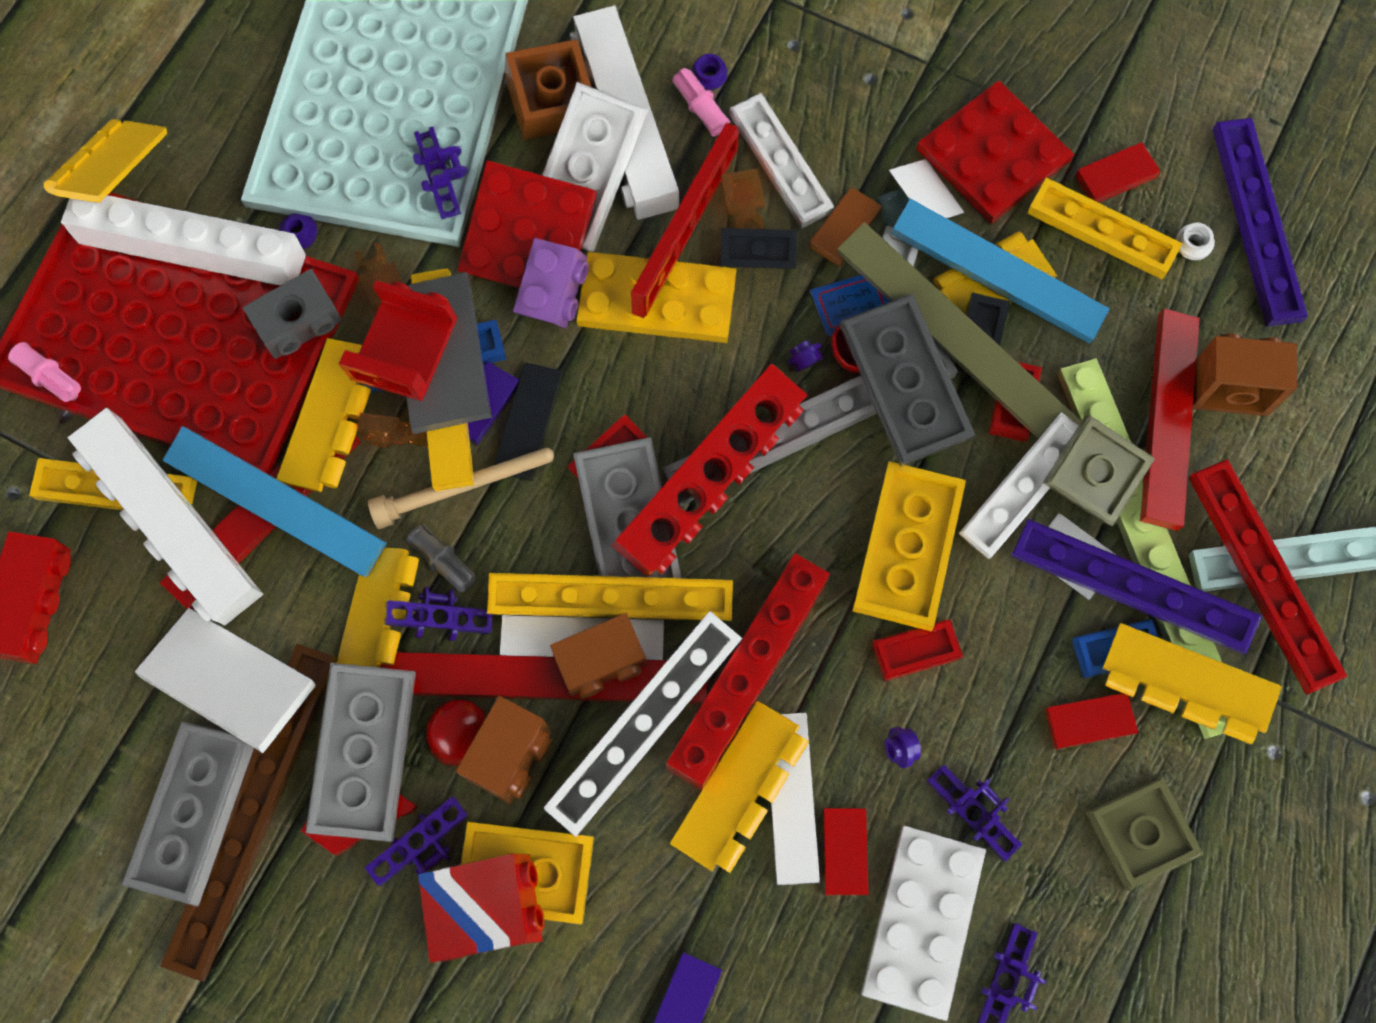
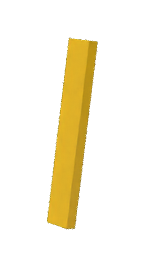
[411,268,475,492]
[487,573,733,621]

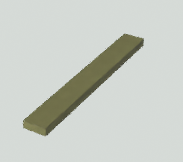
[837,222,1081,439]

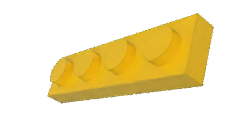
[1027,178,1183,280]
[29,458,197,510]

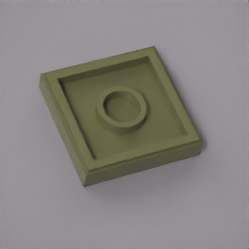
[1043,415,1155,526]
[1086,777,1204,891]

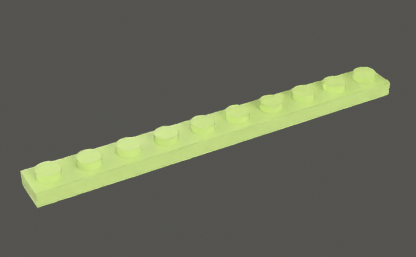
[1057,358,1227,739]

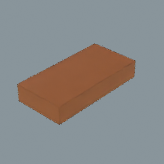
[809,187,882,267]

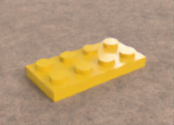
[577,252,737,343]
[852,461,966,632]

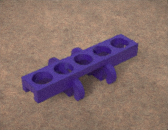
[413,127,468,220]
[384,587,492,641]
[926,765,1022,862]
[364,796,469,887]
[977,923,1046,1023]

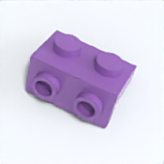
[513,238,588,329]

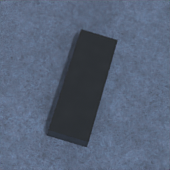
[495,362,563,481]

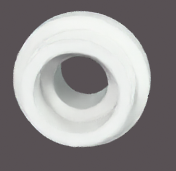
[1175,223,1215,260]

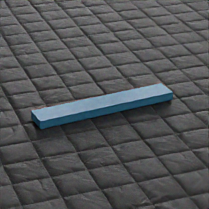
[890,198,1110,344]
[162,426,387,577]

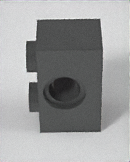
[242,269,342,359]

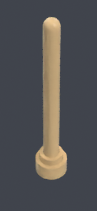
[368,448,554,530]

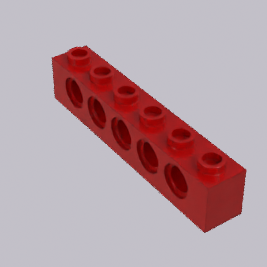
[611,363,807,577]
[666,553,830,791]

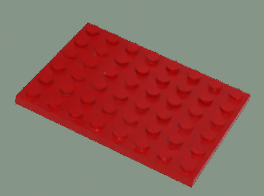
[0,192,360,474]

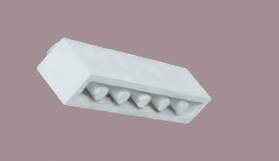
[570,5,679,220]
[61,195,306,286]
[68,407,264,625]
[543,611,742,837]

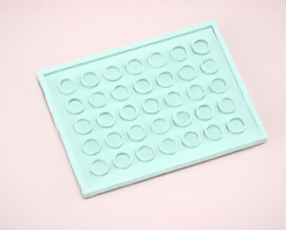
[241,0,528,247]

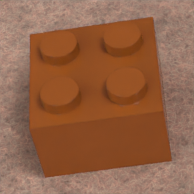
[504,39,591,140]
[1193,333,1297,416]
[456,695,553,805]

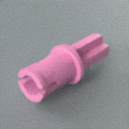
[673,68,730,136]
[8,342,81,402]

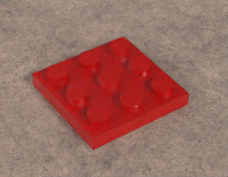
[916,81,1074,225]
[457,160,597,289]

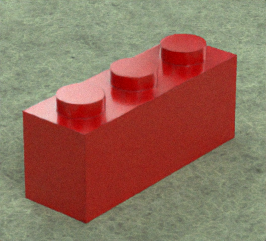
[0,531,71,665]

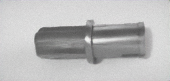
[406,524,475,592]

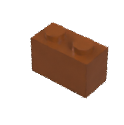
[550,612,647,699]

